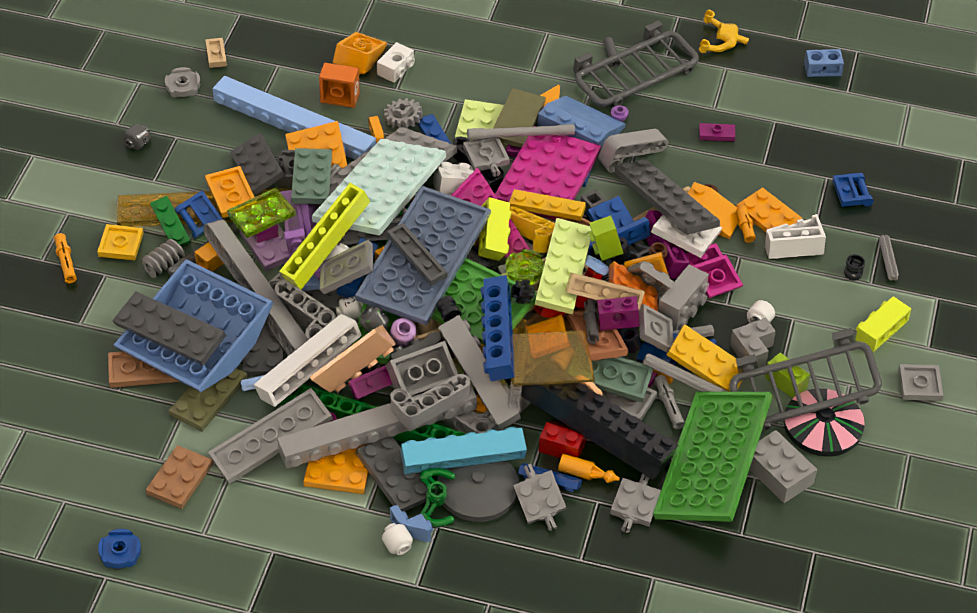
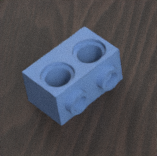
[804,49,844,77]

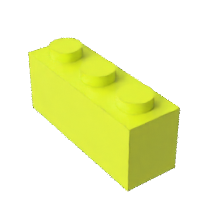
[478,197,511,261]
[855,296,912,352]

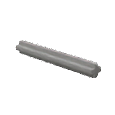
[643,353,728,392]

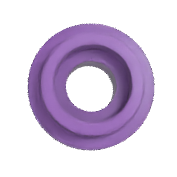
[611,106,629,122]

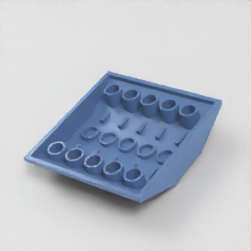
[114,259,273,392]

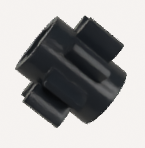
[511,280,535,304]

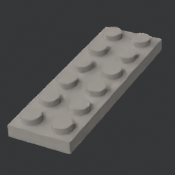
[208,388,333,484]

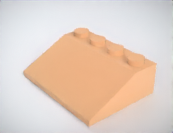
[310,325,396,392]

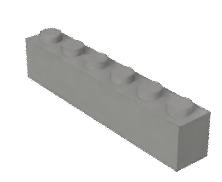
[438,315,521,431]

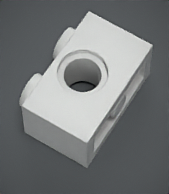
[377,42,415,83]

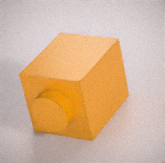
[195,242,224,272]

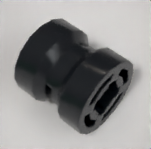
[844,254,865,281]
[436,296,462,323]

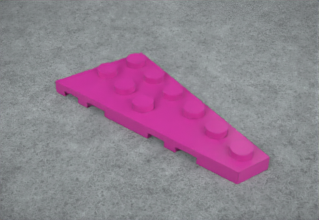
[451,167,534,267]

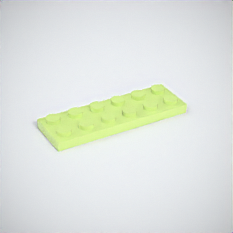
[534,218,591,314]

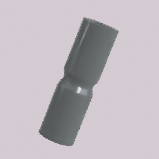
[603,37,621,67]

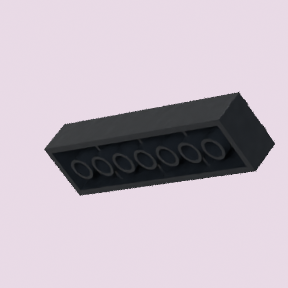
[521,361,678,480]

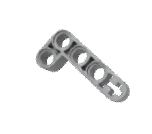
[598,129,669,173]
[275,280,336,340]
[391,374,470,429]

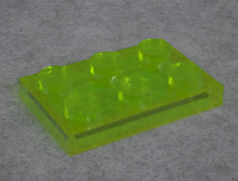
[227,188,296,238]

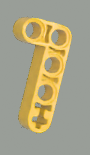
[510,206,555,253]

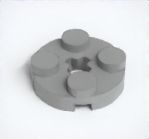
[165,67,201,98]

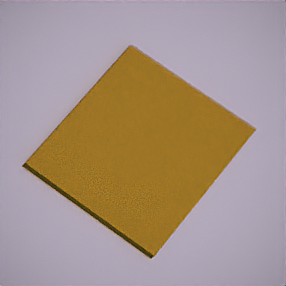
[511,331,595,386]

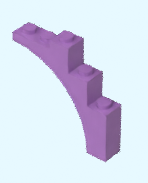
[279,190,306,257]

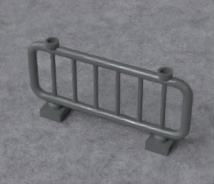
[573,20,699,106]
[729,328,882,431]

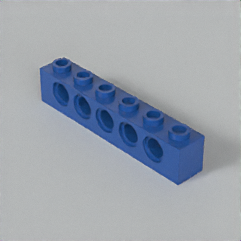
[481,275,515,381]

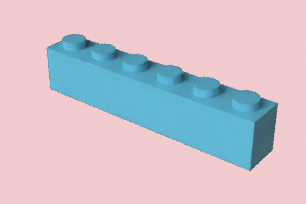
[400,427,527,474]

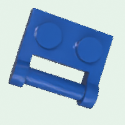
[832,173,874,207]
[174,190,222,239]

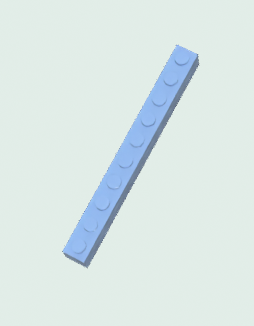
[213,76,376,160]

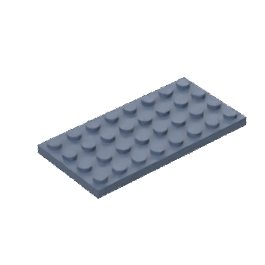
[355,186,491,326]

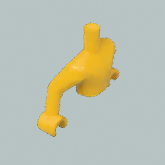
[699,10,749,53]

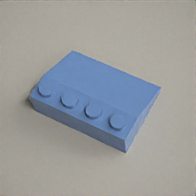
[537,96,626,158]

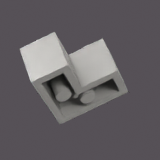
[730,318,776,369]

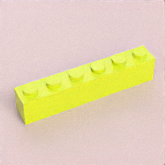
[280,183,370,290]

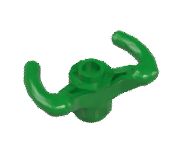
[420,468,455,527]

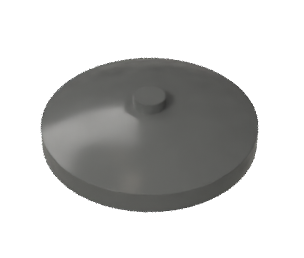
[438,461,519,522]

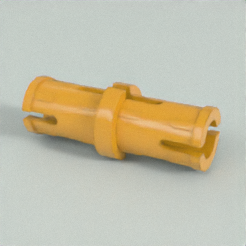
[736,206,756,243]

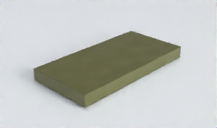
[493,88,546,148]

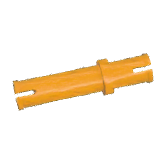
[54,233,77,283]

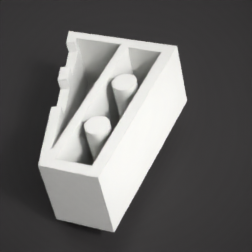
[765,214,826,259]

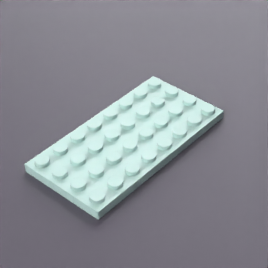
[312,139,446,236]

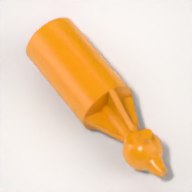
[558,454,620,483]

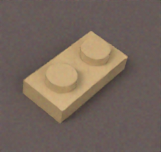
[205,38,227,68]

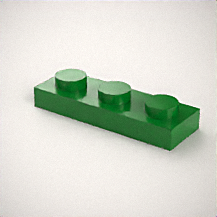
[150,196,191,247]

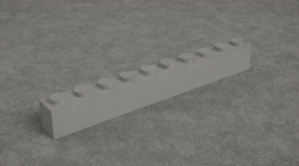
[277,384,477,469]

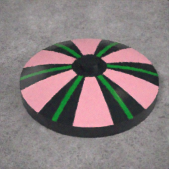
[784,389,864,456]

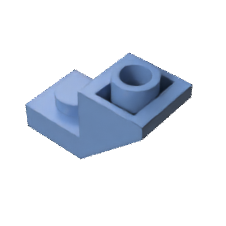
[390,505,433,542]

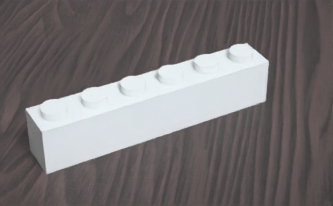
[254,314,362,407]

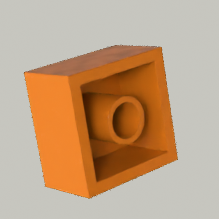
[319,63,360,108]

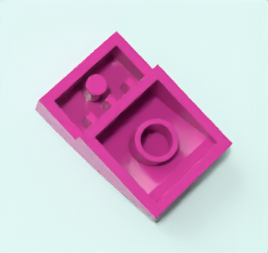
[685,243,743,298]

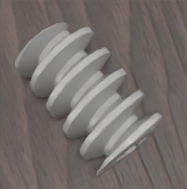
[142,239,185,278]

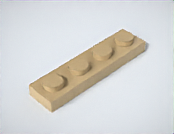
[565,272,645,310]

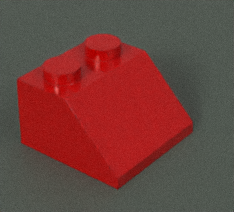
[539,420,588,459]

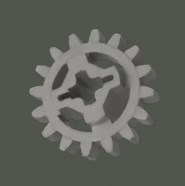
[384,98,423,129]

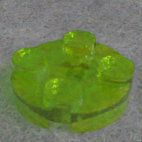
[505,249,544,285]

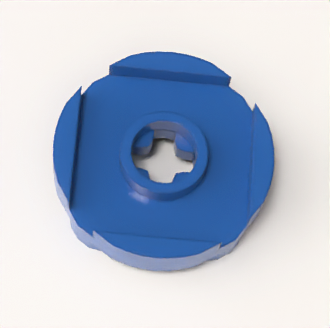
[98,529,141,568]

